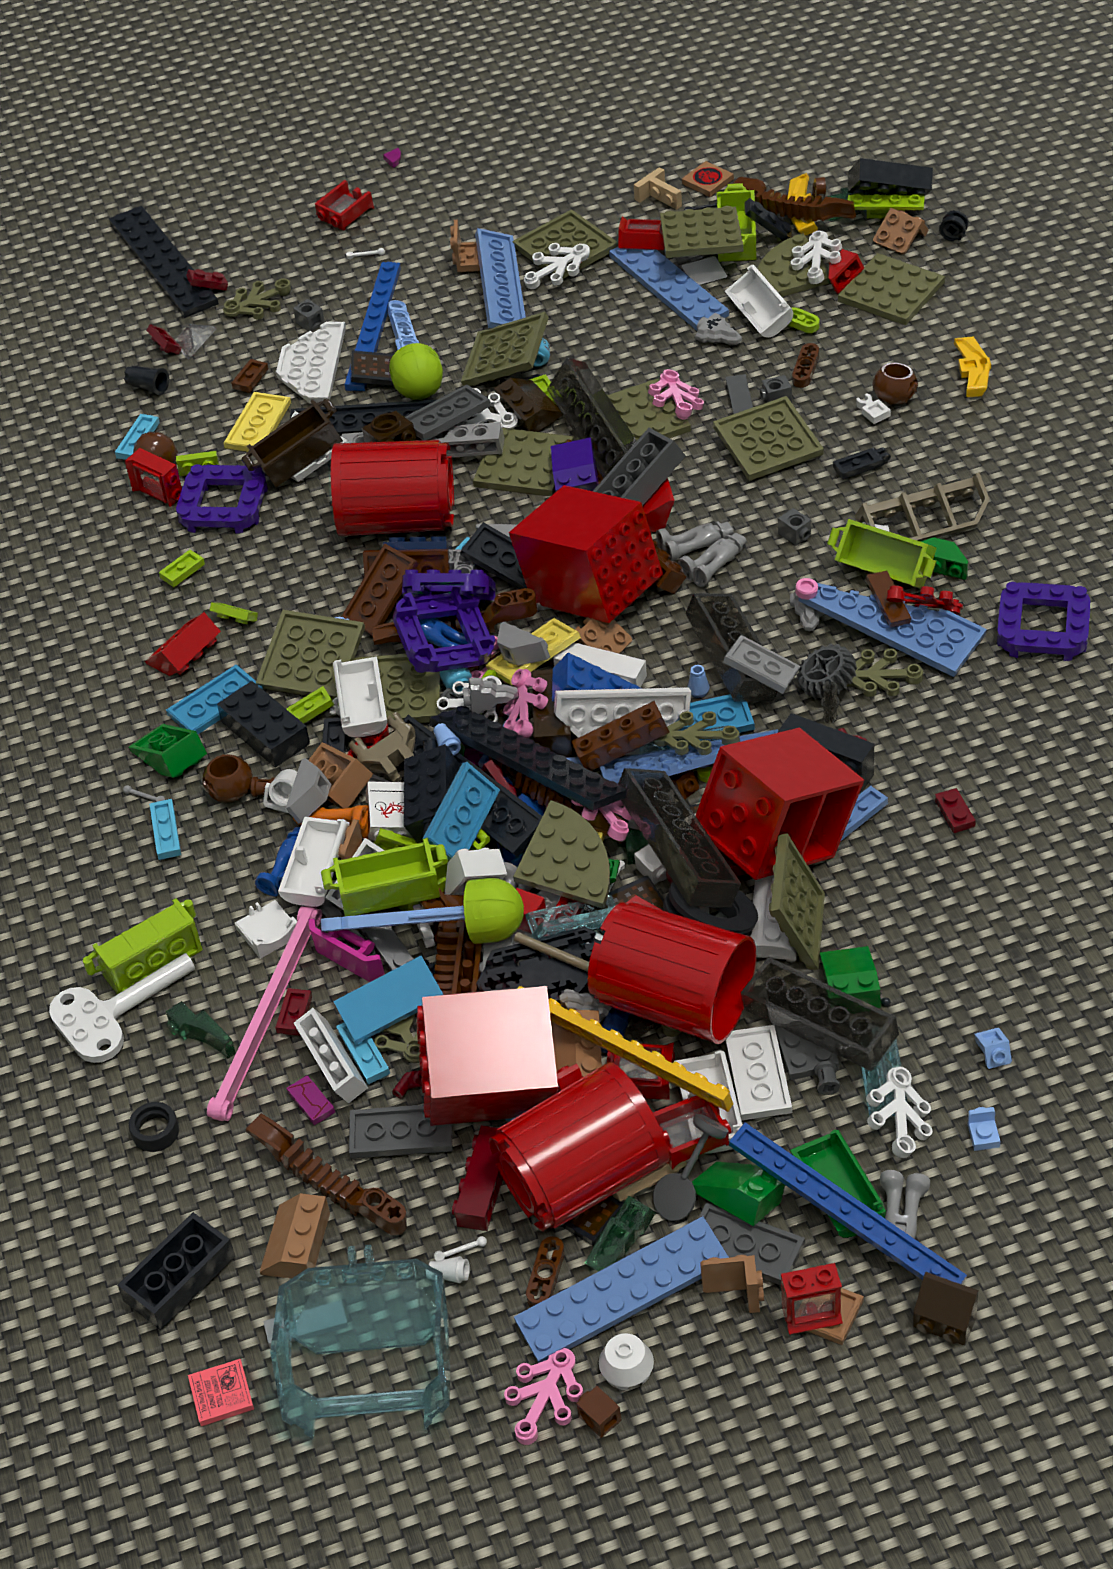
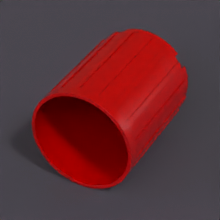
[331,440,454,536]
[588,902,756,1044]
[489,1062,669,1231]

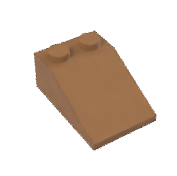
[309,742,373,808]

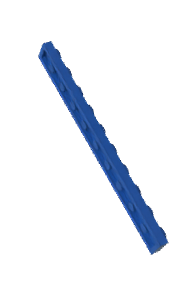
[345,262,401,391]
[729,1123,967,1284]

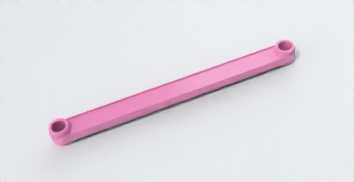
[207,906,322,1121]

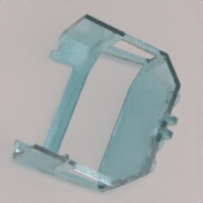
[270,1245,450,1439]

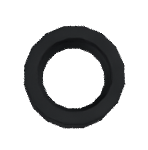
[128,1102,179,1152]

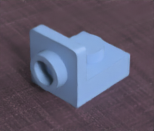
[975,1027,1012,1069]
[967,1107,1000,1151]

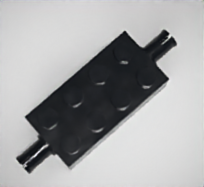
[404,737,458,843]

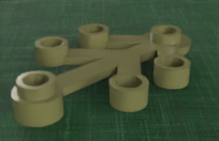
[223,278,291,320]
[847,648,923,697]
[653,711,740,755]
[374,1013,420,1063]

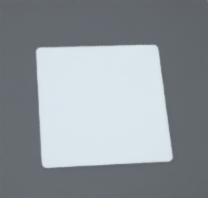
[682,257,727,285]

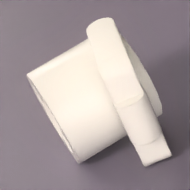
[263,769,297,813]

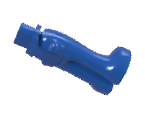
[419,618,468,648]
[255,827,301,897]

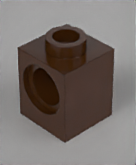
[577,1386,622,1438]

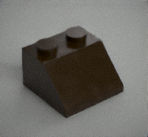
[913,1272,979,1346]

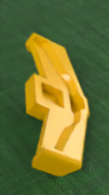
[787,173,818,235]
[954,336,991,397]

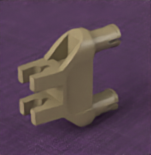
[349,712,416,782]

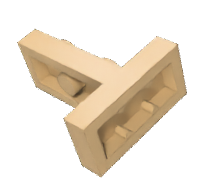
[634,167,682,210]

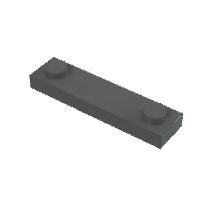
[355,910,413,971]

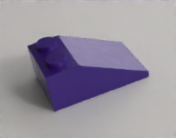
[551,437,599,491]

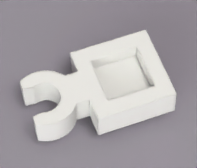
[856,393,891,424]
[413,904,435,948]

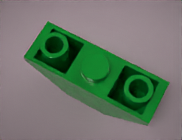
[921,537,968,580]

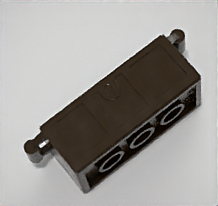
[242,398,343,488]
[531,669,574,758]

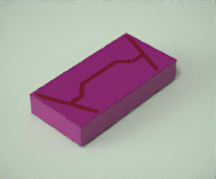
[286,1075,335,1126]

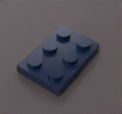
[383,537,453,550]

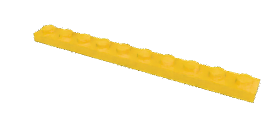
[517,986,734,1112]

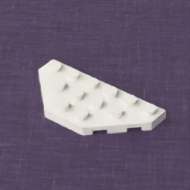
[276,322,346,404]
[554,688,691,755]

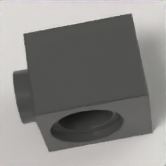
[293,299,325,332]
[760,375,792,403]
[778,508,811,546]

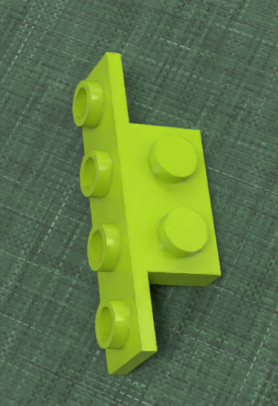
[848,194,925,218]

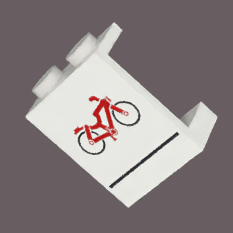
[365,782,412,841]

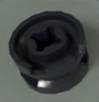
[939,210,969,242]

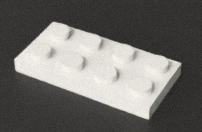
[725,1025,792,1120]

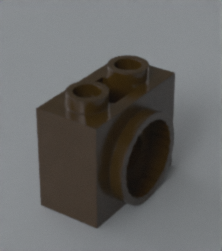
[362,411,417,442]

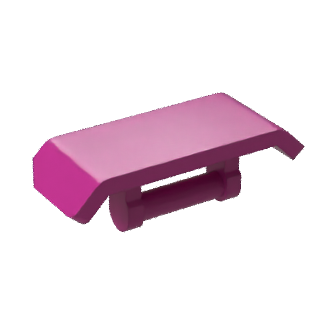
[308,918,385,982]

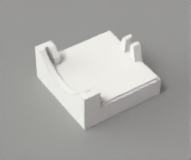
[235,900,297,959]

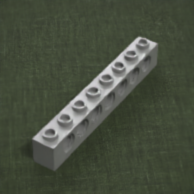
[342,422,505,457]

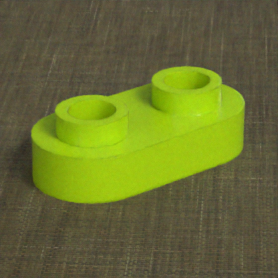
[788,307,820,334]

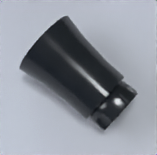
[124,366,169,395]

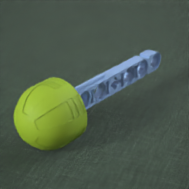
[388,300,443,400]
[320,878,524,944]

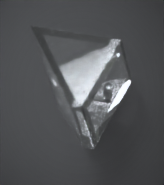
[175,324,217,360]

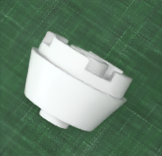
[599,1333,654,1390]

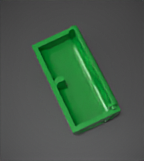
[790,1130,886,1238]

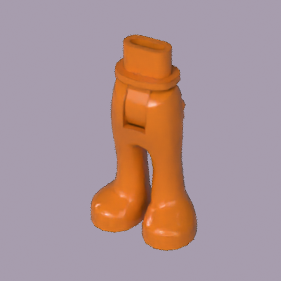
[293,805,370,839]

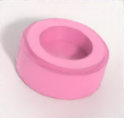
[795,578,818,600]

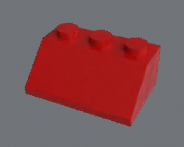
[643,477,675,532]
[144,612,221,676]

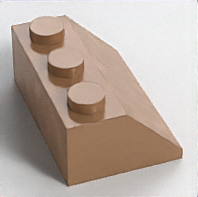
[551,1010,602,1077]
[260,1193,330,1281]

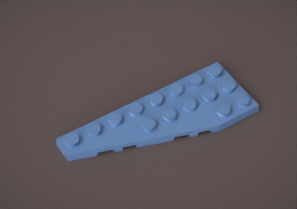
[798,583,987,677]
[599,729,778,788]

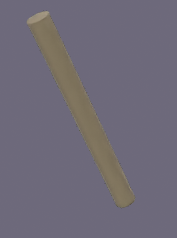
[513,932,589,972]

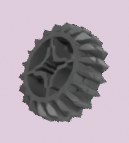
[797,643,857,700]

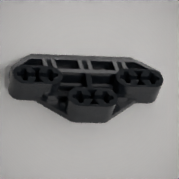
[476,926,602,1004]

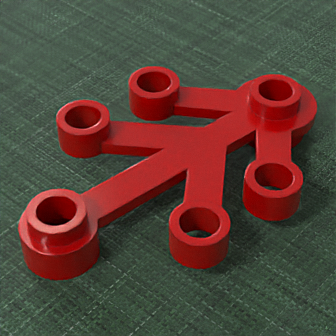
[886,586,963,615]

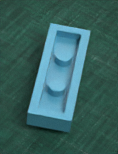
[115,414,160,460]
[149,799,182,860]
[336,1023,390,1084]

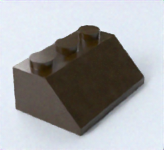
[494,378,564,432]

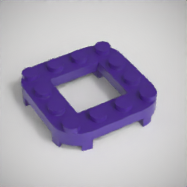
[176,464,268,534]
[402,570,496,603]
[997,582,1091,661]
[393,587,495,673]

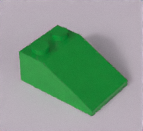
[128,724,207,778]
[820,946,881,1014]
[692,1161,785,1226]

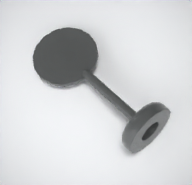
[653,1114,729,1221]

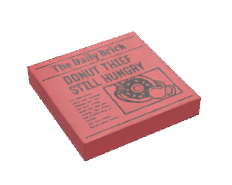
[188,1359,254,1426]

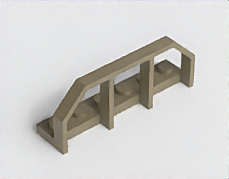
[855,472,990,542]

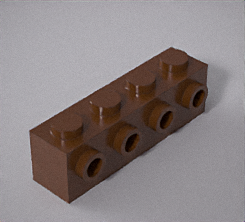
[653,540,687,594]
[572,701,670,771]

